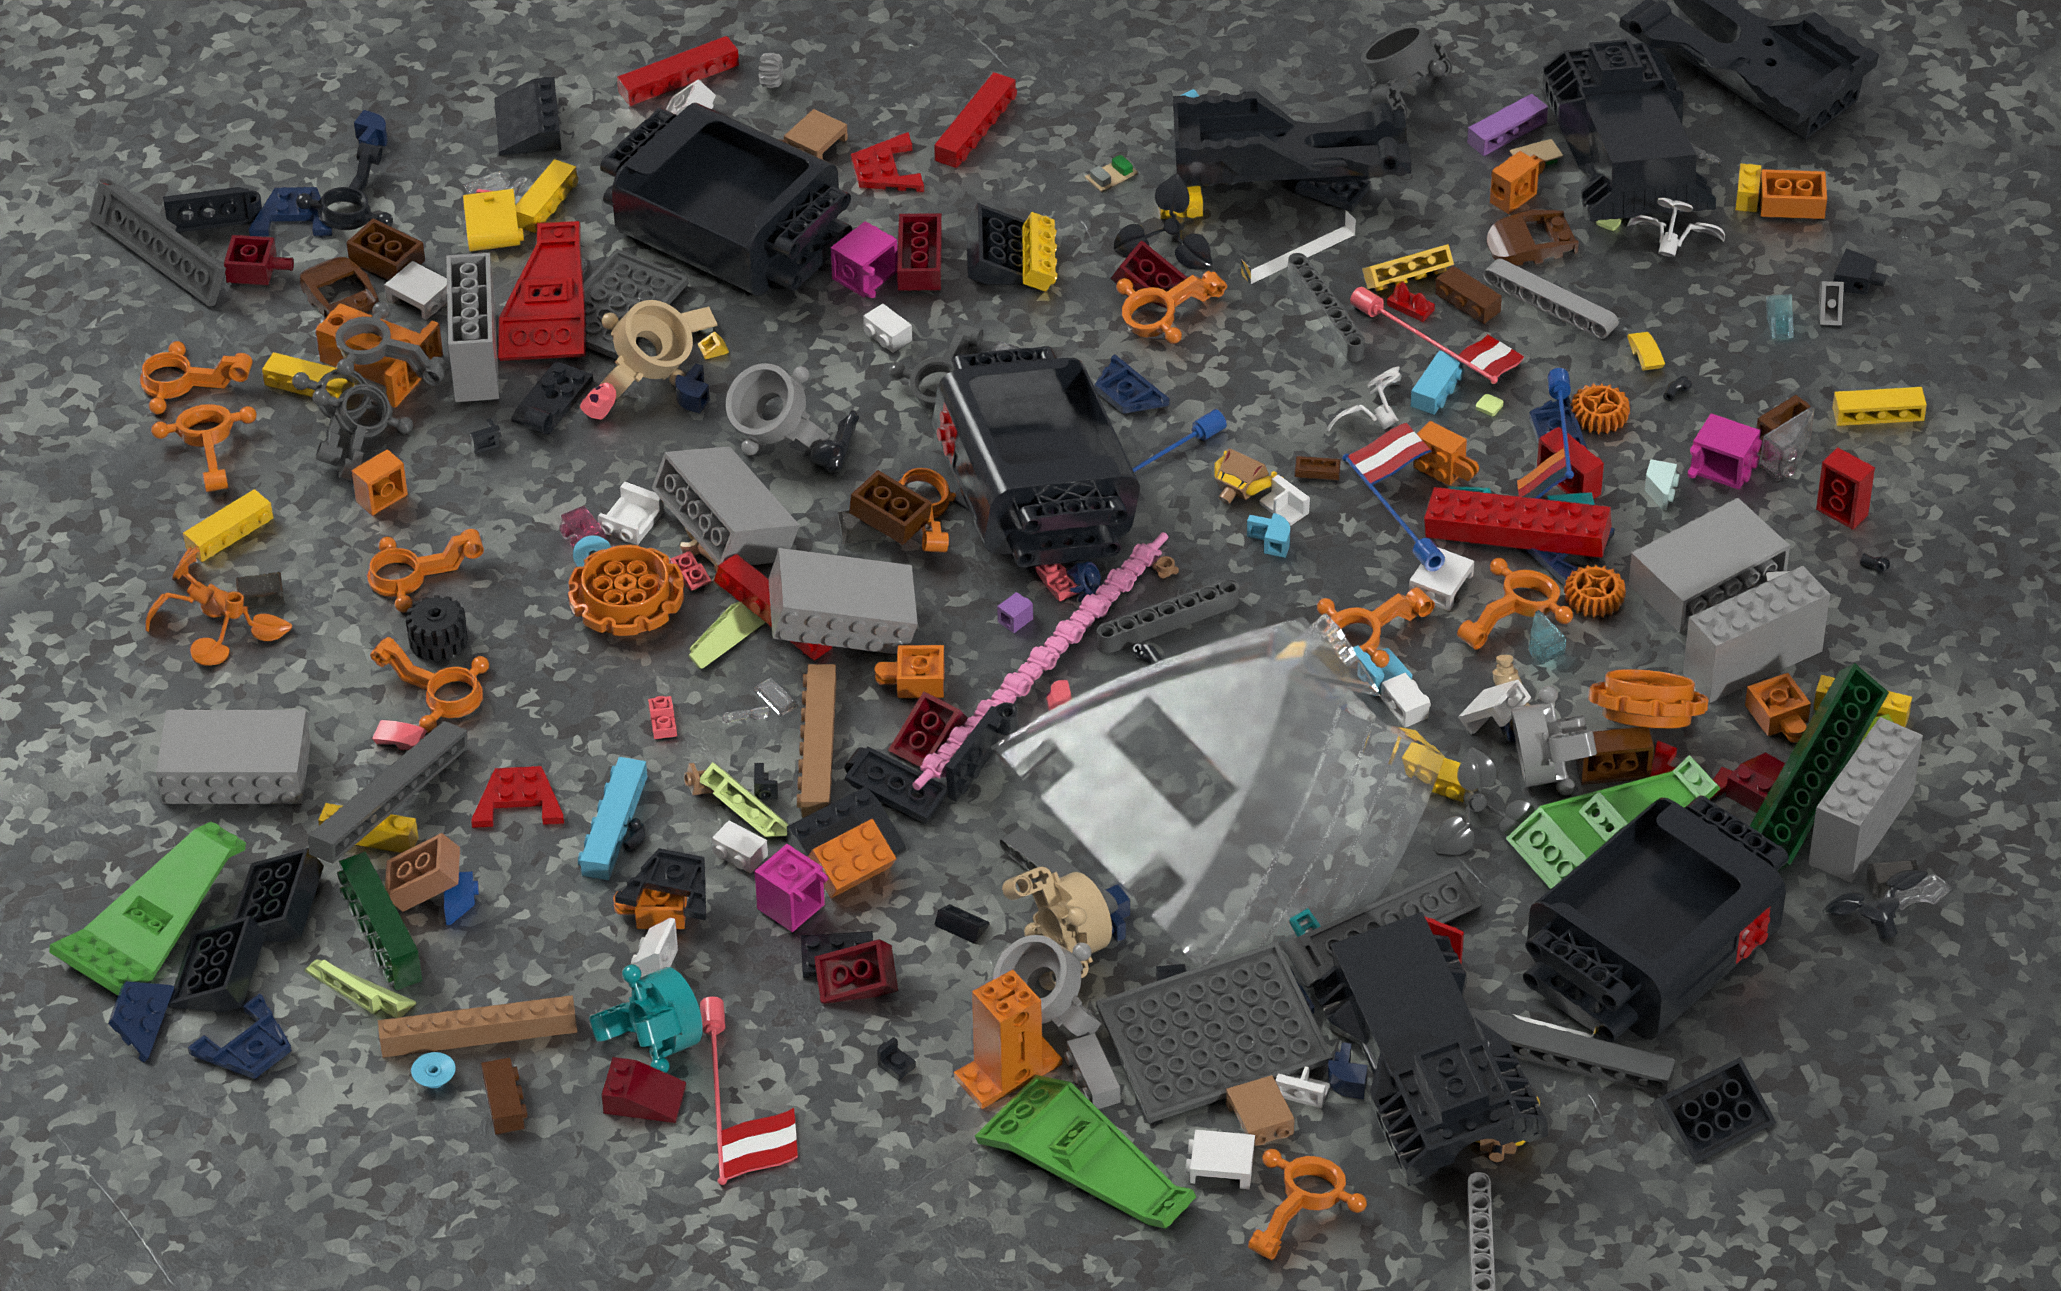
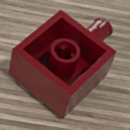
[223,235,294,285]

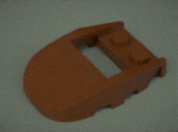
[1486,210,1579,266]
[300,257,379,317]

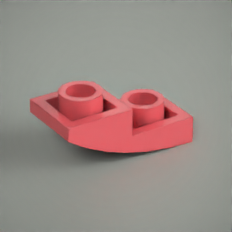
[670,551,711,591]
[1035,563,1079,601]
[648,696,677,739]
[372,720,427,750]

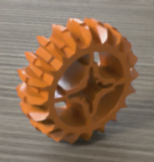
[1571,383,1630,435]
[1564,565,1626,618]

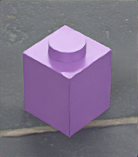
[997,592,1033,633]

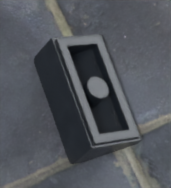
[934,904,990,943]

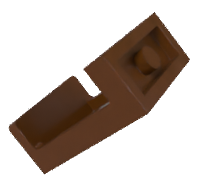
[1756,395,1811,462]

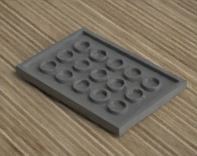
[584,249,689,360]

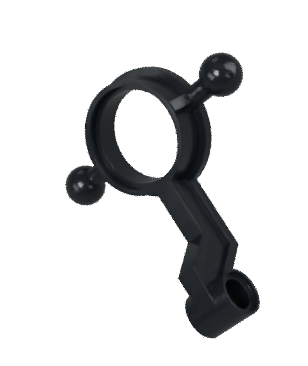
[296,142,393,230]

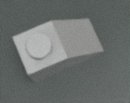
[1819,281,1844,326]

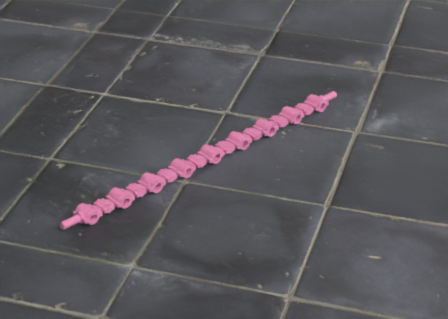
[912,532,1168,790]

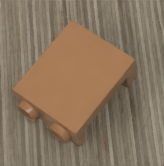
[784,109,848,160]
[1226,1075,1295,1146]

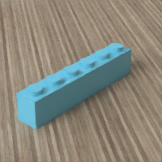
[578,757,647,880]

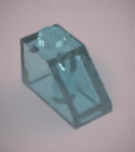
[1766,294,1794,339]
[1529,610,1566,664]

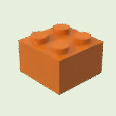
[352,449,408,516]

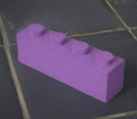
[1467,94,1548,156]

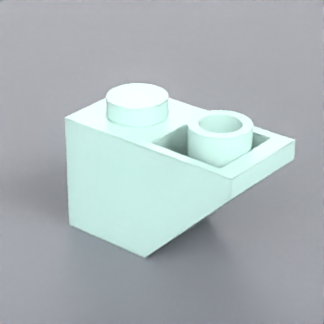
[1645,459,1680,510]

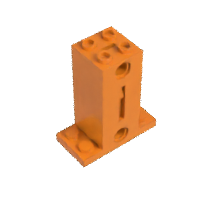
[316,303,443,408]
[954,969,1063,1109]

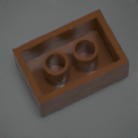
[346,219,425,280]
[849,470,932,545]
[1576,727,1654,785]

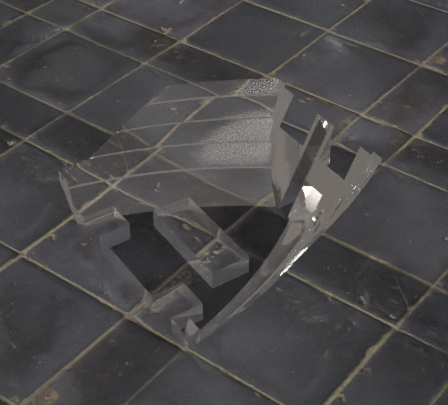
[991,613,1445,968]

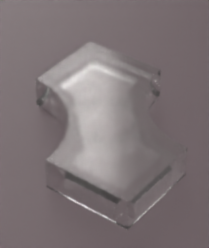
[1884,874,1952,910]

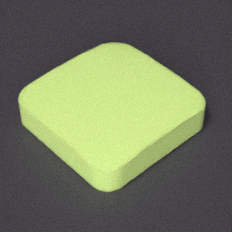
[1596,218,1623,231]
[1476,394,1503,416]

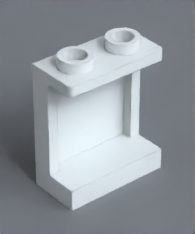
[385,261,447,320]
[598,482,665,545]
[1409,548,1474,611]
[1458,679,1531,734]
[1186,1130,1255,1190]

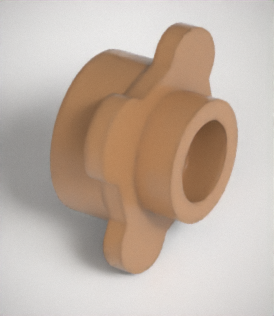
[1152,556,1179,578]

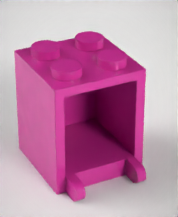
[831,221,898,298]
[1687,414,1762,490]
[754,844,828,932]

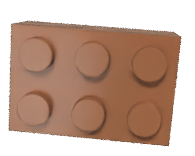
[385,833,460,912]

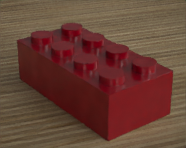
[897,213,942,291]

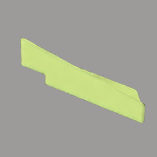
[689,601,766,669]
[700,762,789,838]
[305,959,416,1018]

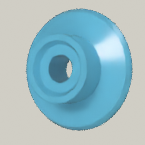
[573,535,612,567]
[411,1052,455,1088]

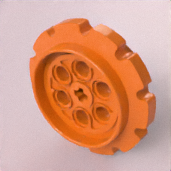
[568,545,684,636]
[1588,669,1709,728]

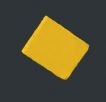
[698,331,729,359]

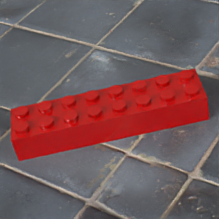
[1424,487,1612,558]

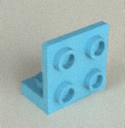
[1349,645,1412,696]

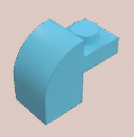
[1247,513,1290,558]

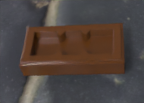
[1295,456,1341,480]

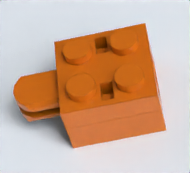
[1490,151,1545,214]
[1413,421,1479,486]
[875,645,944,698]
[1745,673,1811,743]
[613,889,687,929]

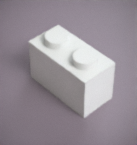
[863,304,912,353]
[1381,673,1431,728]
[712,821,768,873]

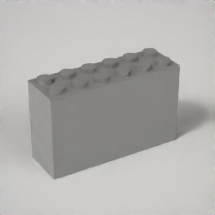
[446,253,499,402]
[652,446,800,565]
[1628,498,1790,633]
[769,548,918,654]
[1683,566,1830,703]
[156,710,311,804]
[1809,717,1923,883]

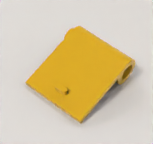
[463,189,524,252]

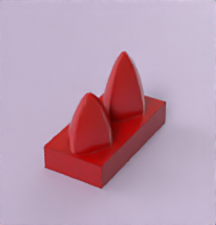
[1387,281,1435,322]

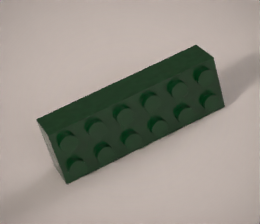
[337,851,422,991]

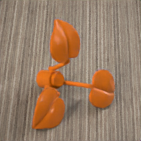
[145,545,215,632]
[190,583,292,665]

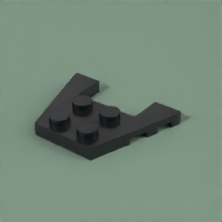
[615,848,706,920]

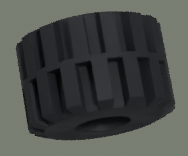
[406,595,468,661]

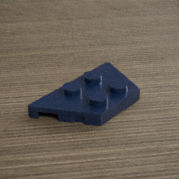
[1095,354,1170,414]
[1529,396,1588,450]
[108,981,174,1062]

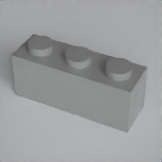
[1064,1033,1120,1109]

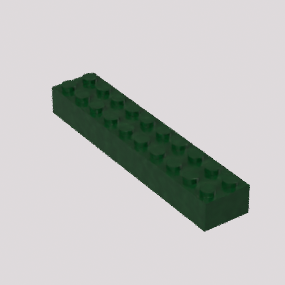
[1750,663,1889,871]

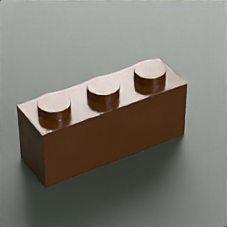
[1435,265,1502,324]
[481,1057,528,1135]

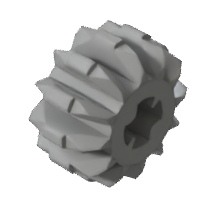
[758,53,784,88]

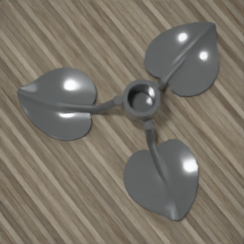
[1434,747,1535,855]

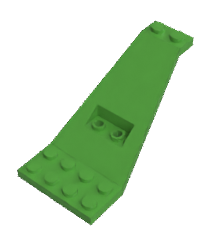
[1506,755,1721,889]
[49,822,246,995]
[975,1075,1196,1229]

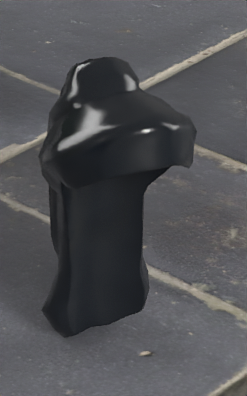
[810,410,859,473]

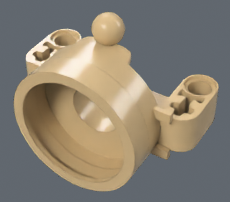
[601,300,693,401]
[1002,867,1112,990]

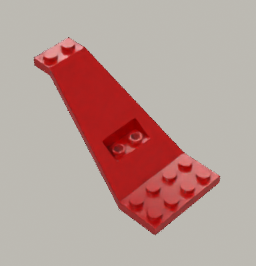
[498,221,586,361]

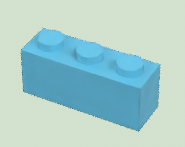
[1411,350,1465,415]

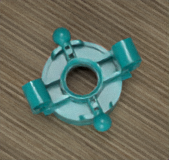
[589,964,703,1073]

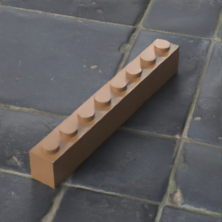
[797,664,836,818]
[378,995,577,1058]

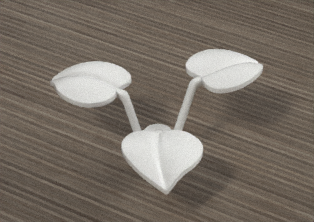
[1627,198,1725,257]
[1327,366,1401,432]

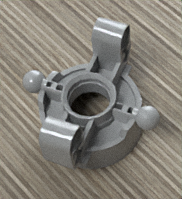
[726,363,830,456]
[1511,686,1597,796]
[993,935,1103,1038]

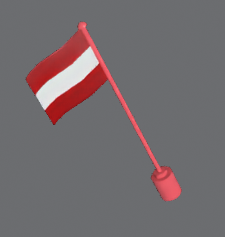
[1350,287,1524,384]
[700,997,798,1185]

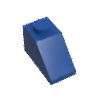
[444,871,479,925]

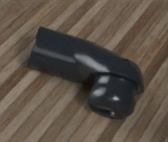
[1663,376,1692,401]
[1860,553,1890,572]
[1132,643,1164,669]
[622,818,646,852]

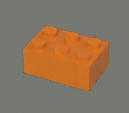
[1759,169,1827,219]
[808,818,896,898]

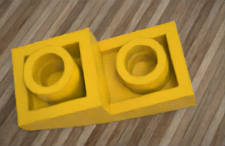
[1627,332,1665,371]

